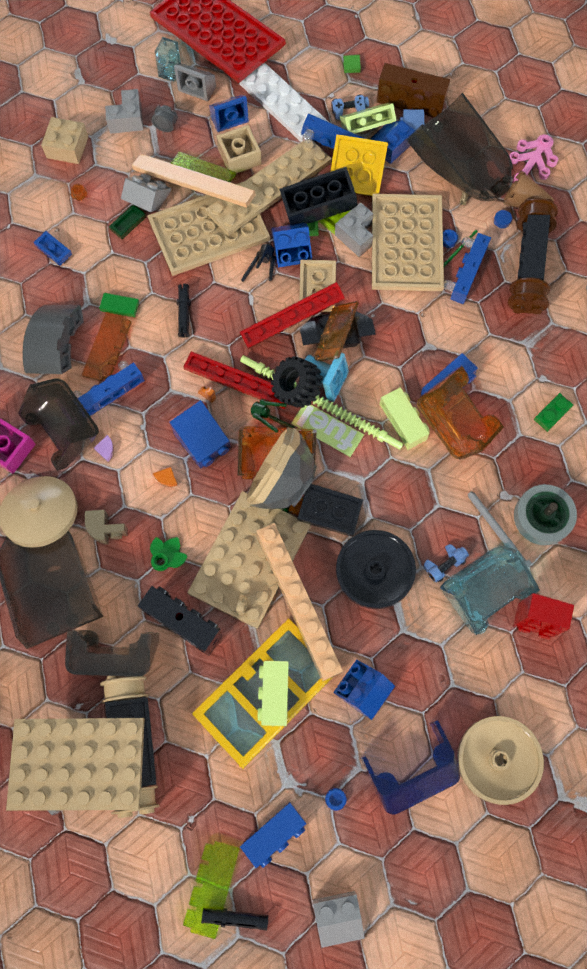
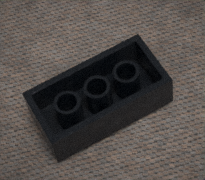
[279,167,358,225]

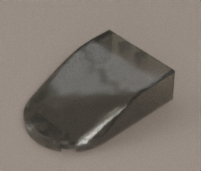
[407,93,513,201]
[0,530,103,649]

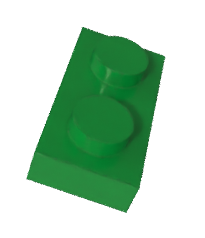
[534,393,574,432]

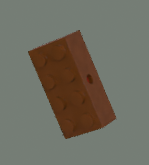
[376,63,450,119]

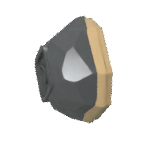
[246,427,317,509]

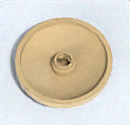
[0,476,78,547]
[457,716,544,805]

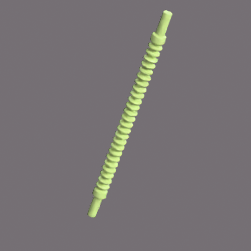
[240,355,404,450]

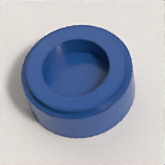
[494,210,512,229]
[443,229,458,248]
[325,788,347,811]

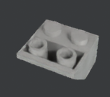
[121,174,171,212]

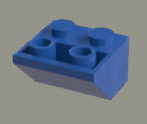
[271,222,312,268]
[333,659,395,720]

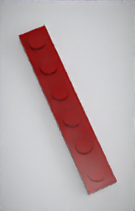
[240,282,345,349]
[183,351,286,409]

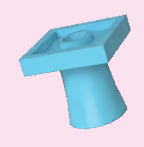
[305,352,349,402]

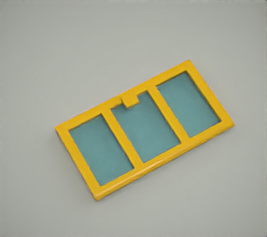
[192,618,333,769]

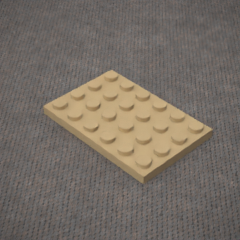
[148,181,270,276]
[372,194,444,291]
[187,491,311,629]
[6,718,144,811]

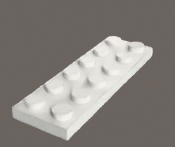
[239,62,330,142]

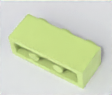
[340,103,396,134]
[379,387,430,450]
[258,661,289,726]

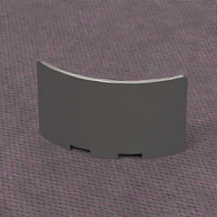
[22,305,84,374]

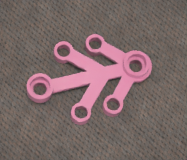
[508,134,558,183]

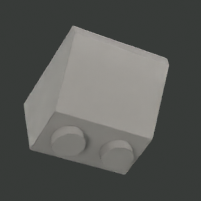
[174,64,216,101]
[313,891,365,948]

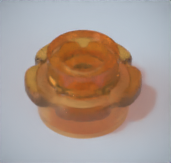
[70,184,88,201]

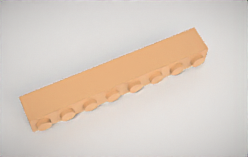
[256,523,343,682]

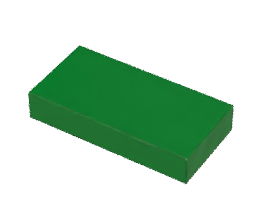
[99,293,139,318]

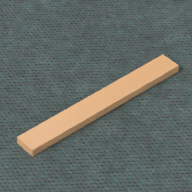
[132,154,256,208]

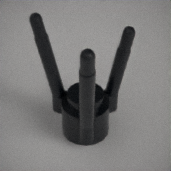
[241,244,276,282]

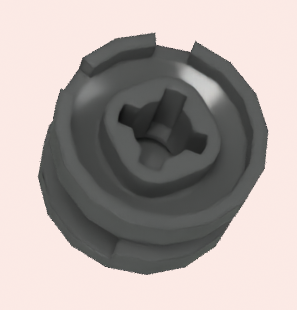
[151,105,178,132]

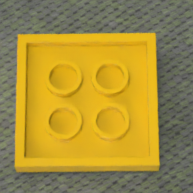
[330,135,388,196]

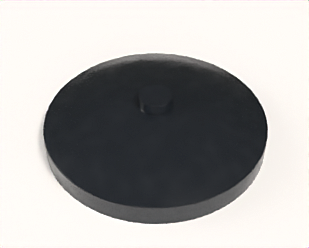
[336,530,416,609]

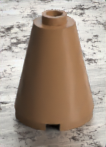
[503,171,554,208]

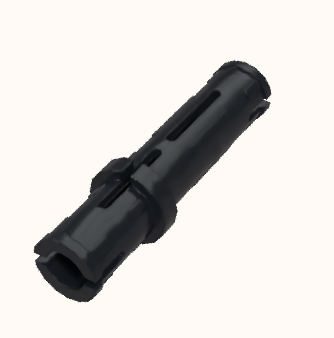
[176,284,191,338]
[201,907,269,931]

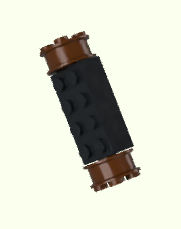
[508,198,558,314]

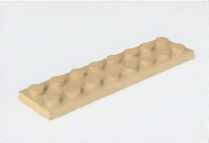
[205,138,332,236]

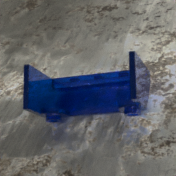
[360,720,460,815]

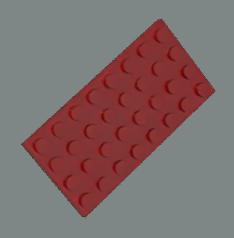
[150,0,286,83]

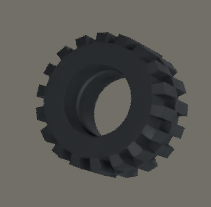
[271,356,323,408]

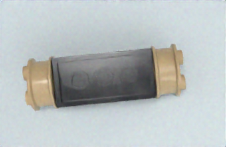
[100,672,160,818]

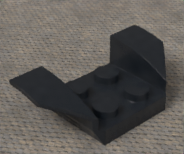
[300,310,376,352]

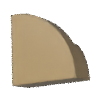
[236,594,248,615]

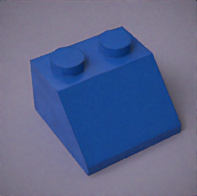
[209,95,249,132]
[369,120,415,164]

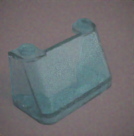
[440,545,540,635]

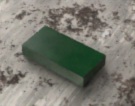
[109,205,146,239]

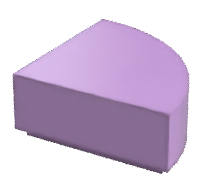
[94,435,113,462]

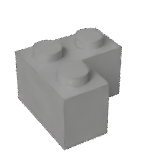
[105,89,143,134]
[335,203,373,257]

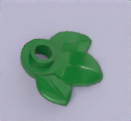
[150,537,187,571]

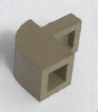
[85,510,128,545]

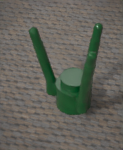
[251,399,295,433]

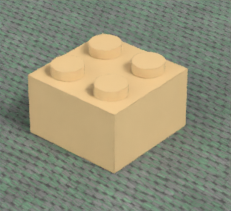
[41,117,88,164]
[216,125,262,176]

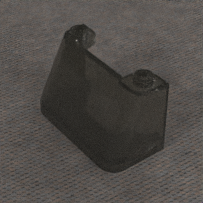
[18,378,99,471]
[65,630,159,677]

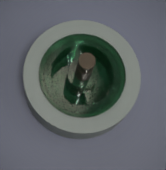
[514,484,577,545]

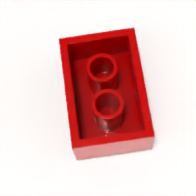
[513,593,574,639]

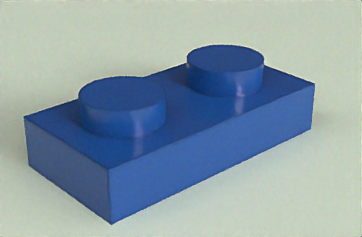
[33,231,72,266]

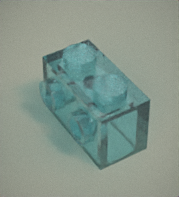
[155,37,181,81]

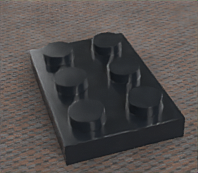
[297,484,363,537]

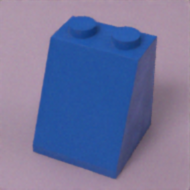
[170,400,231,469]

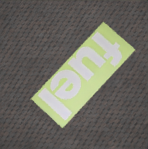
[291,405,364,457]

